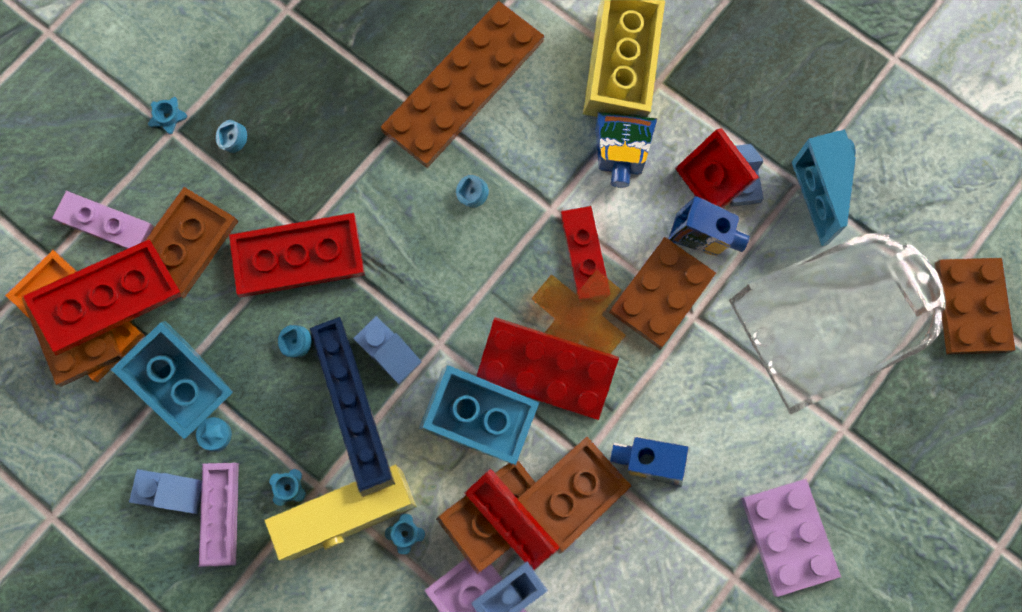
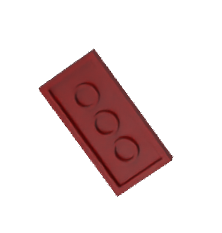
[229,213,365,298]
[23,239,181,356]
[476,317,619,420]

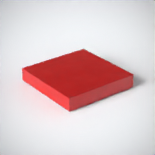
[675,128,759,209]

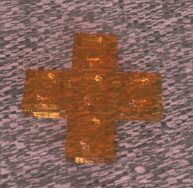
[531,269,626,354]

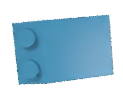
[791,129,856,247]
[111,321,233,439]
[418,365,539,465]

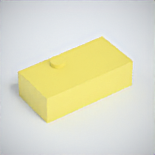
[583,0,665,117]
[264,464,417,560]

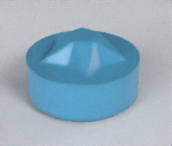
[216,120,247,153]
[456,175,489,208]
[278,325,312,357]
[196,417,232,451]

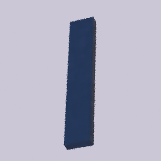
[310,317,395,497]

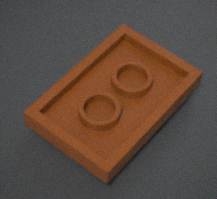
[145,187,239,298]
[609,237,716,350]
[935,258,1016,355]
[21,298,123,387]
[518,437,632,554]
[436,461,535,574]

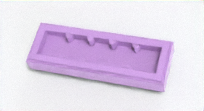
[52,191,154,249]
[199,463,239,567]

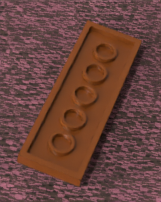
[381,1,544,168]

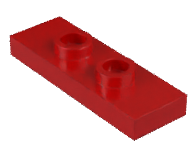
[560,206,611,303]
[464,469,560,570]

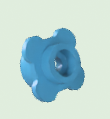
[269,469,306,506]
[385,514,425,555]

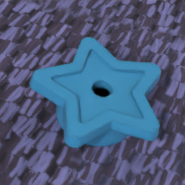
[148,97,187,134]

